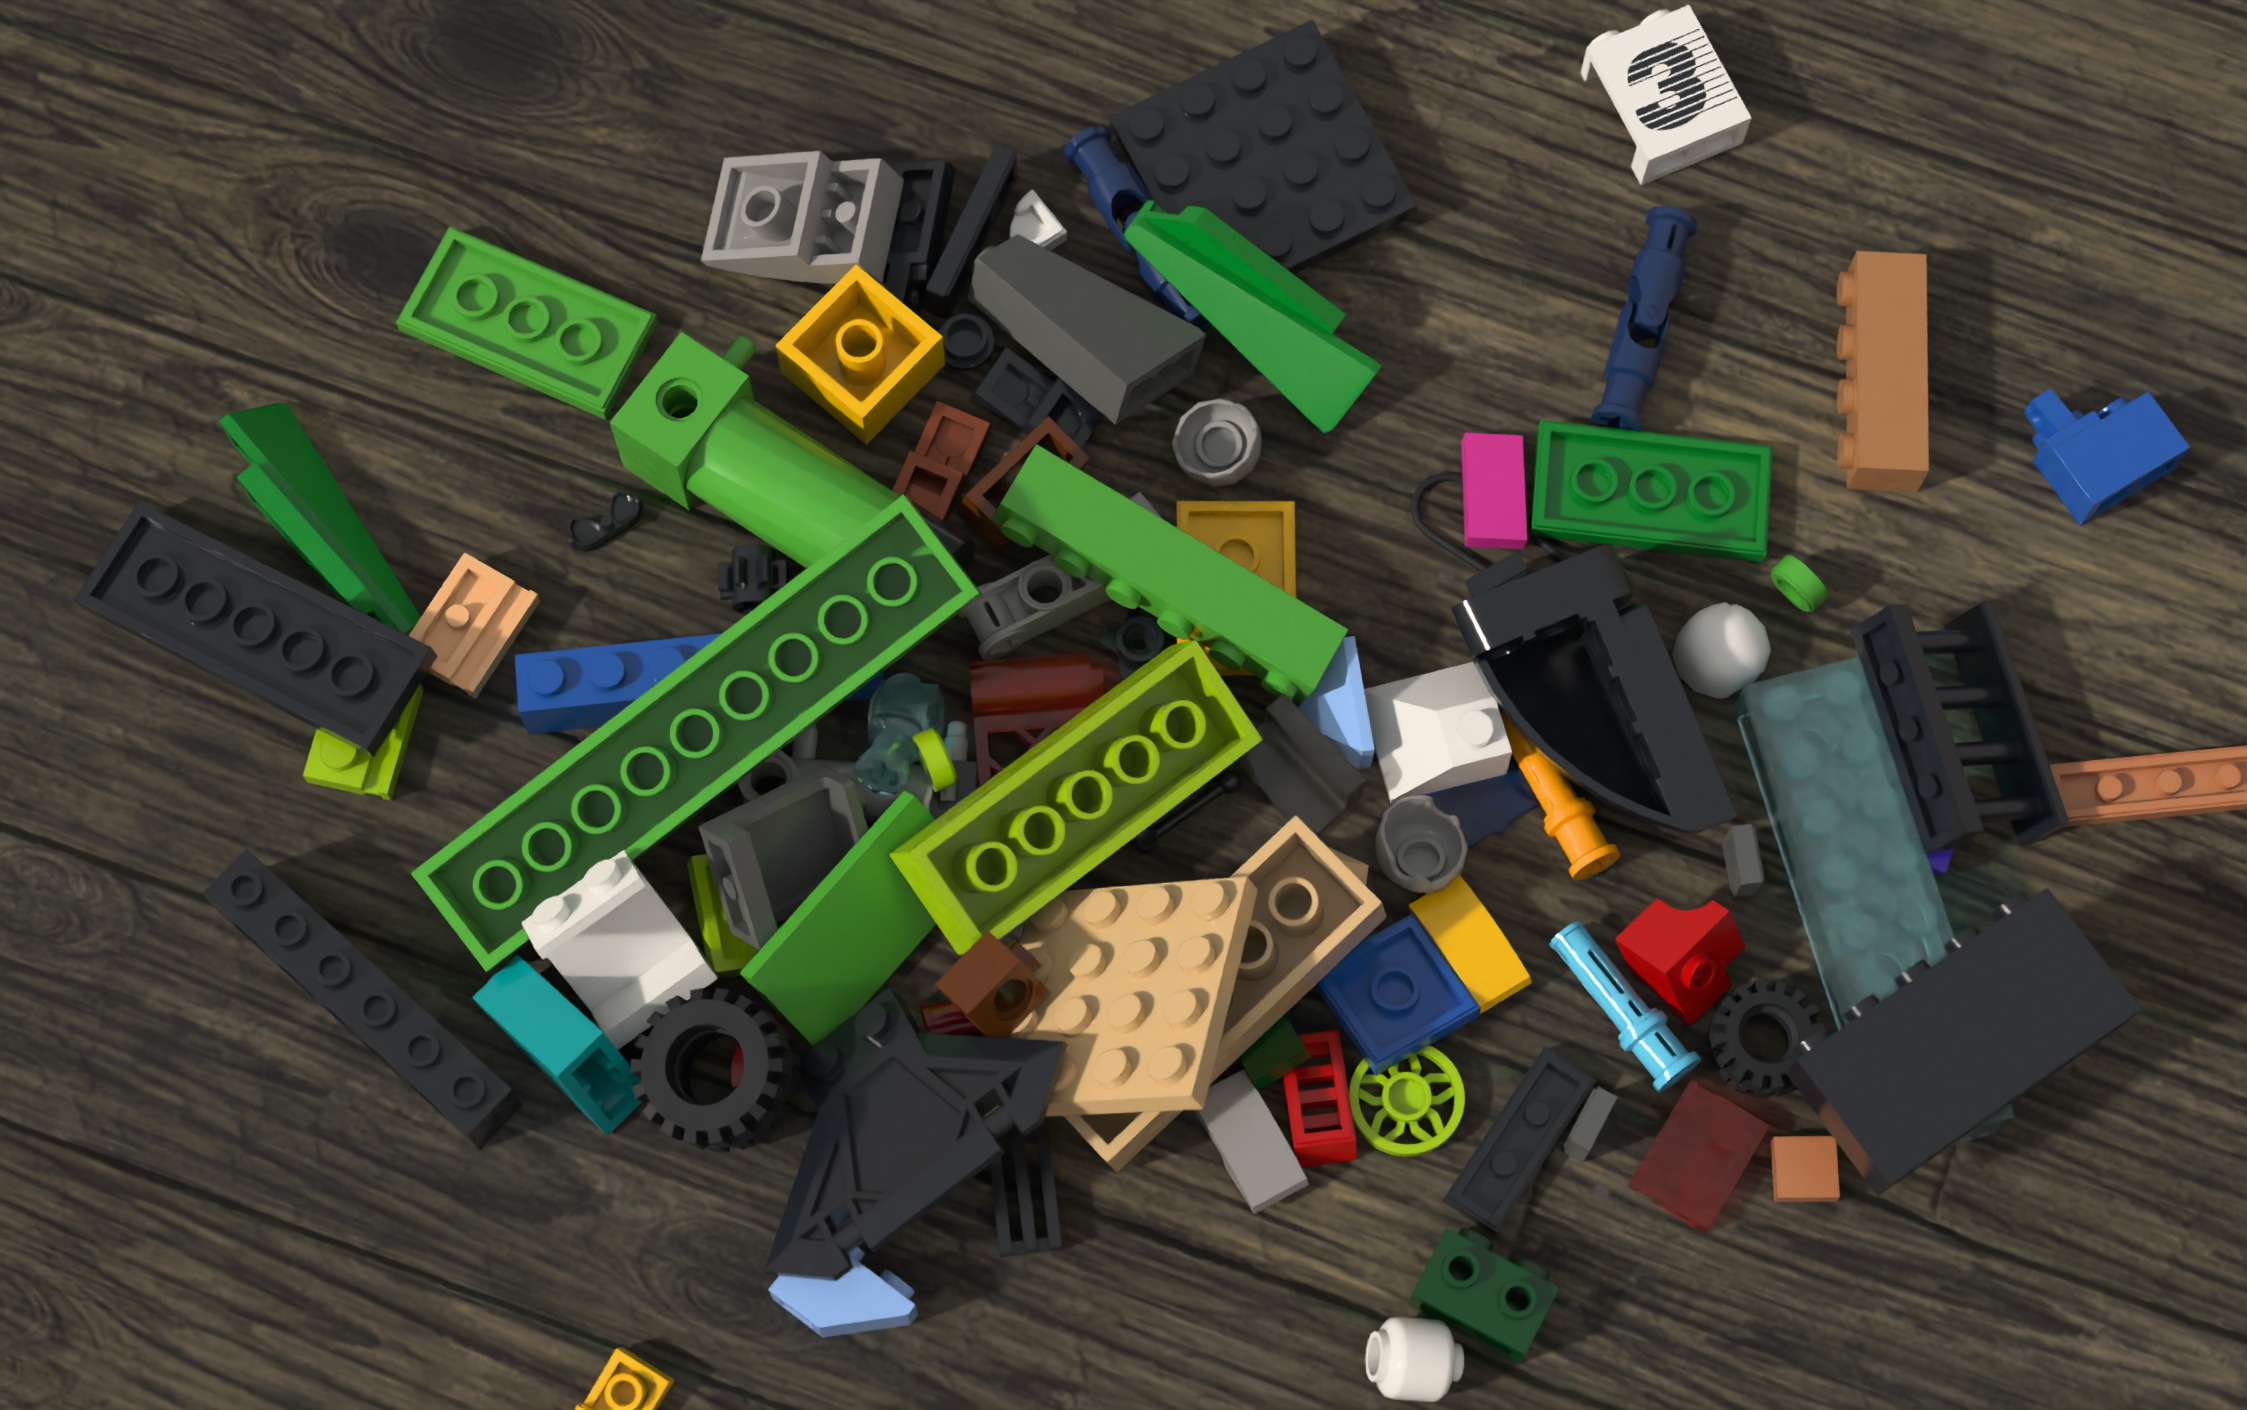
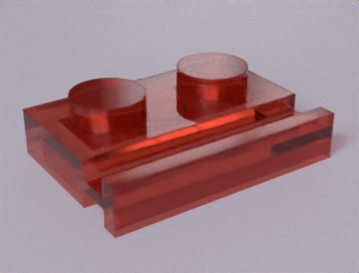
[1627,1079,1770,1234]

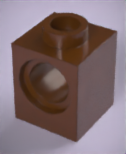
[935,931,1051,1038]

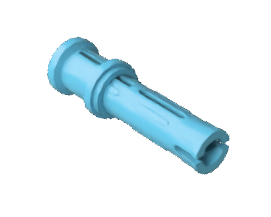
[1549,920,1701,1093]

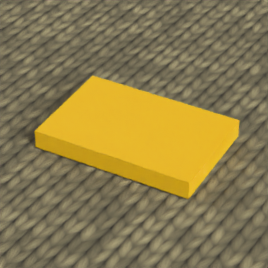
[1176,501,1296,675]

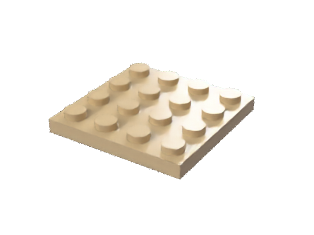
[986,876,1258,1116]

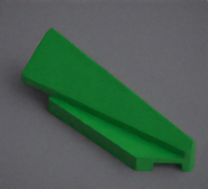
[1124,200,1382,434]
[219,402,421,636]

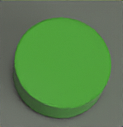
[1771,555,1829,612]

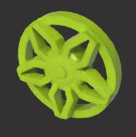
[1349,1045,1465,1157]

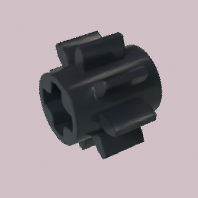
[718,544,790,615]

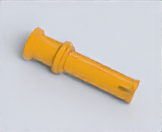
[1500,713,1621,881]

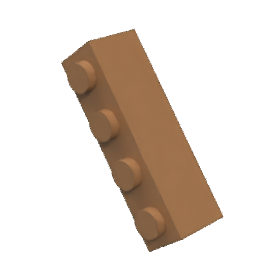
[1837,251,1929,493]

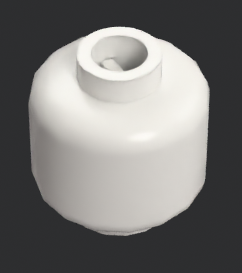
[1365,1317,1464,1402]

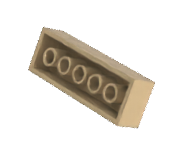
[1064,815,1387,1172]

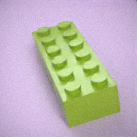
[889,640,1263,955]

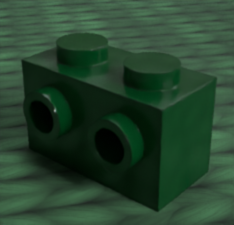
[1407,1228,1559,1364]

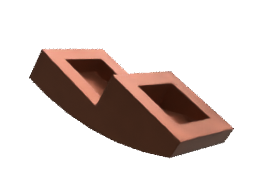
[892,401,993,522]

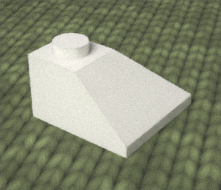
[1364,662,1512,804]

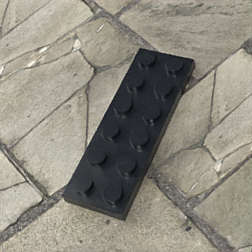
[74,502,438,758]

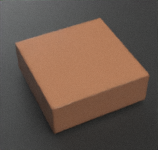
[1770,1136,1840,1202]

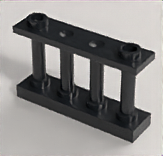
[1850,601,2070,855]

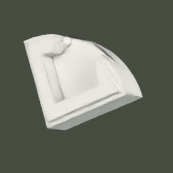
[1009,189,1067,251]

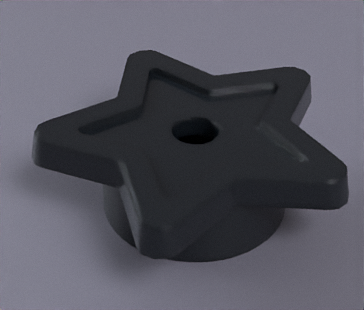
[1100,608,1173,680]

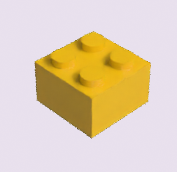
[775,265,945,445]

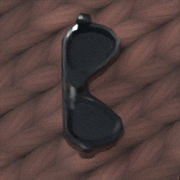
[568,491,643,551]

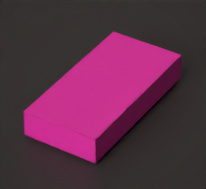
[1461,433,1527,550]

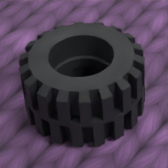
[630,988,801,1152]

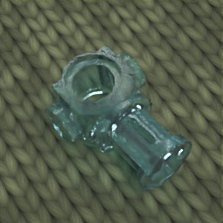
[855,673,946,796]

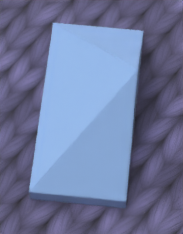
[1290,636,1375,769]

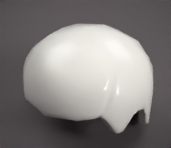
[1672,602,1771,699]

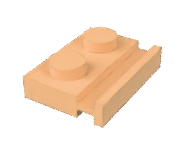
[409,552,540,699]

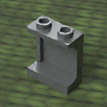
[699,765,868,950]

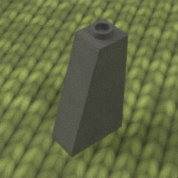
[967,234,1206,425]

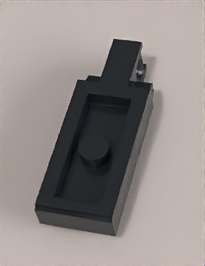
[882,159,956,316]

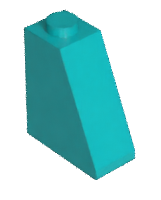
[472,954,642,1136]

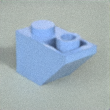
[768,1247,918,1337]

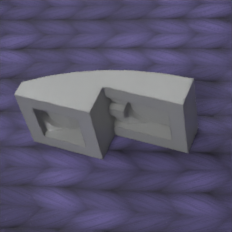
[1194,1069,1309,1214]

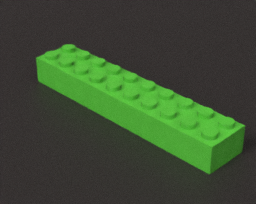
[411,494,983,972]

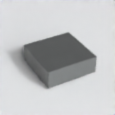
[1722,824,1765,901]
[1562,1087,1617,1163]

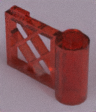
[969,652,1104,786]

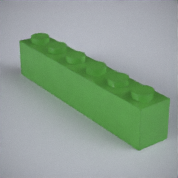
[992,444,1349,703]

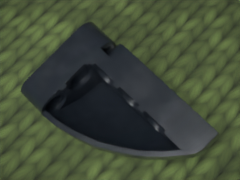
[1452,543,1737,834]

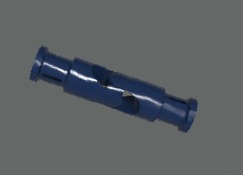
[1063,125,1213,332]
[1591,206,1698,431]

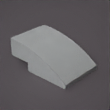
[701,151,904,284]

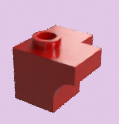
[1615,898,1745,1027]

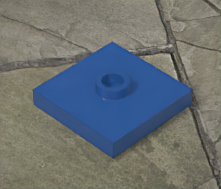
[1314,913,1481,1075]

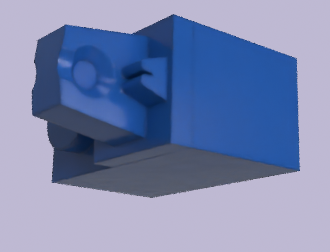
[2024,389,2190,526]

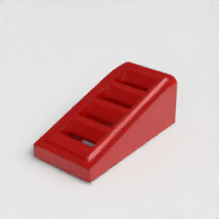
[1283,1030,1356,1168]

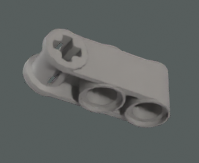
[958,554,1112,660]

